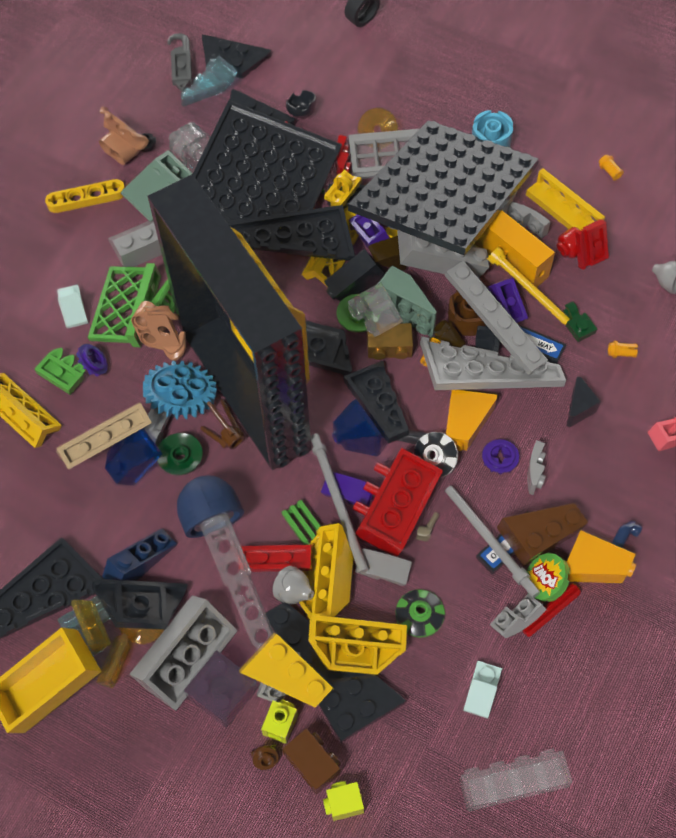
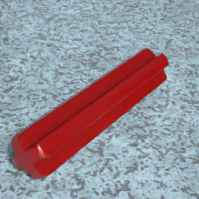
[522,584,581,637]

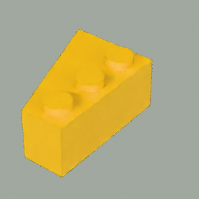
[239,633,333,708]

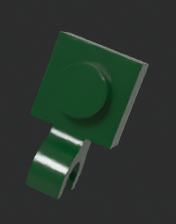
[563,301,597,342]

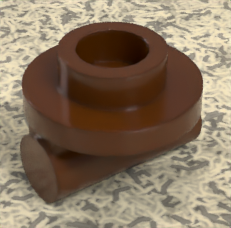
[250,744,278,770]

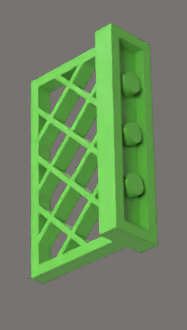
[88,263,161,348]

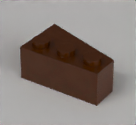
[496,503,589,567]

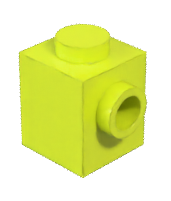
[261,700,298,744]
[323,781,364,821]

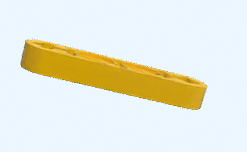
[45,179,125,213]

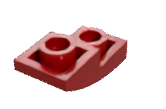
[336,135,352,175]

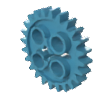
[143,360,217,419]

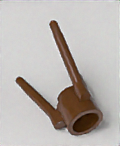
[200,400,244,449]

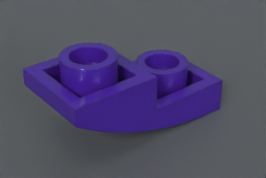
[321,472,373,506]

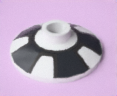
[413,432,458,478]

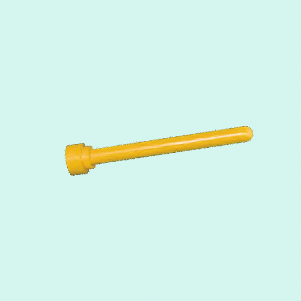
[487,246,570,325]

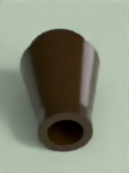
[433,320,465,348]

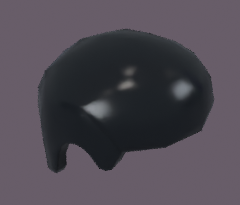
[286,90,316,118]

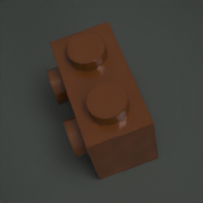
[282,728,341,795]

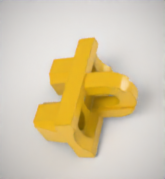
[324,170,362,207]

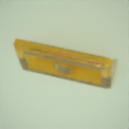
[71,599,111,653]
[96,634,132,689]

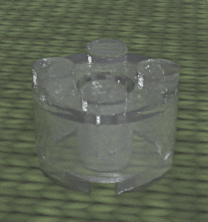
[169,122,211,171]

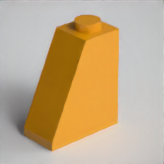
[446,390,497,451]
[567,530,636,583]

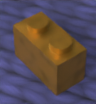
[367,323,413,360]

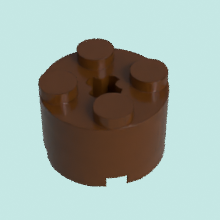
[447,290,487,336]

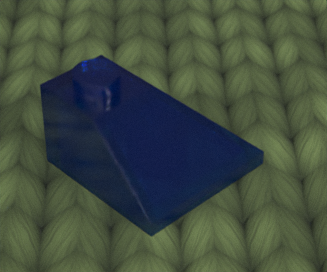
[331,399,381,457]
[105,428,162,486]

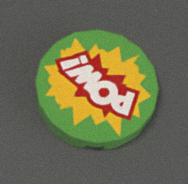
[527,553,570,602]

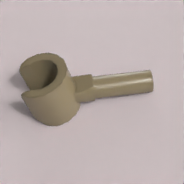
[416,512,439,541]

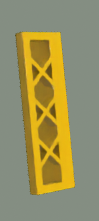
[526,168,605,230]
[301,207,359,286]
[0,373,62,448]

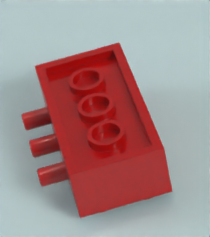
[353,448,443,557]

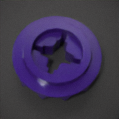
[76,344,108,377]
[482,439,519,475]

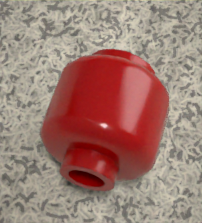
[556,227,583,259]

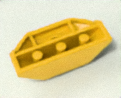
[299,523,353,619]
[309,615,407,675]

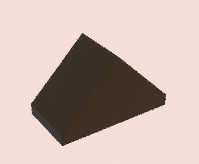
[368,236,406,271]

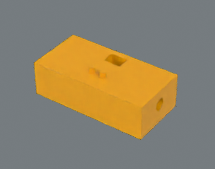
[475,210,555,287]

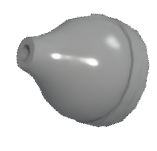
[652,261,676,294]
[273,566,314,604]

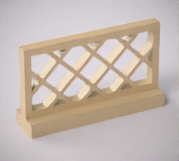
[56,402,152,470]

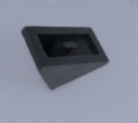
[566,377,601,427]

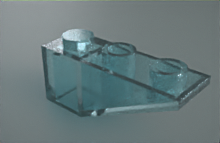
[181,56,237,107]

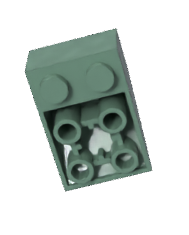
[121,150,193,222]
[377,266,437,338]

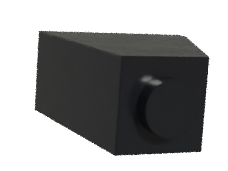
[324,249,386,302]

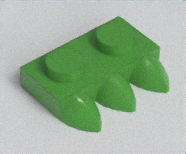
[34,347,86,395]

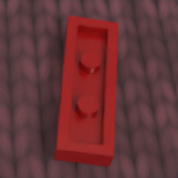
[239,545,313,572]

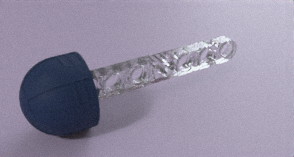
[177,475,274,653]

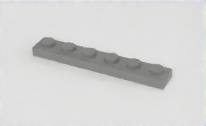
[445,261,548,375]

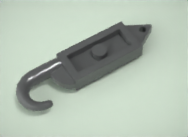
[167,33,192,93]

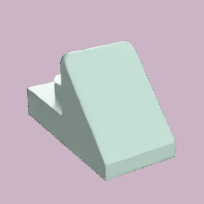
[57,284,88,329]
[463,661,502,719]

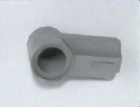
[134,408,171,450]

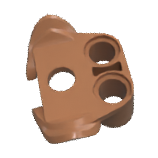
[99,106,149,165]
[131,301,186,361]

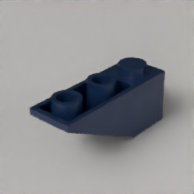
[102,528,177,581]

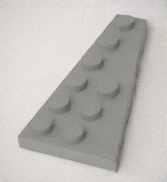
[420,337,566,390]

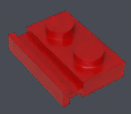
[575,219,609,270]

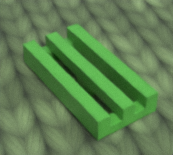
[281,500,321,545]

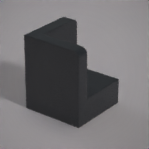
[475,326,499,352]

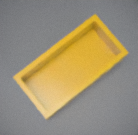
[0,627,102,733]

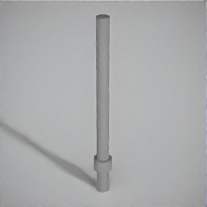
[445,486,540,598]

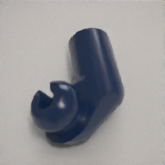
[611,521,643,548]

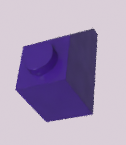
[349,215,389,251]
[487,277,528,323]

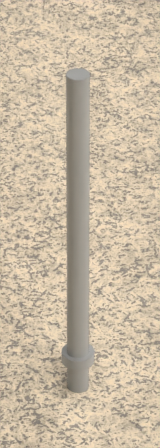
[311,434,369,573]

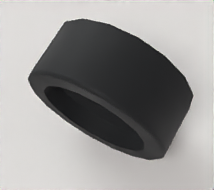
[344,0,380,27]

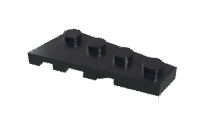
[344,361,409,444]

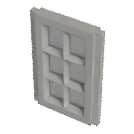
[348,129,419,179]

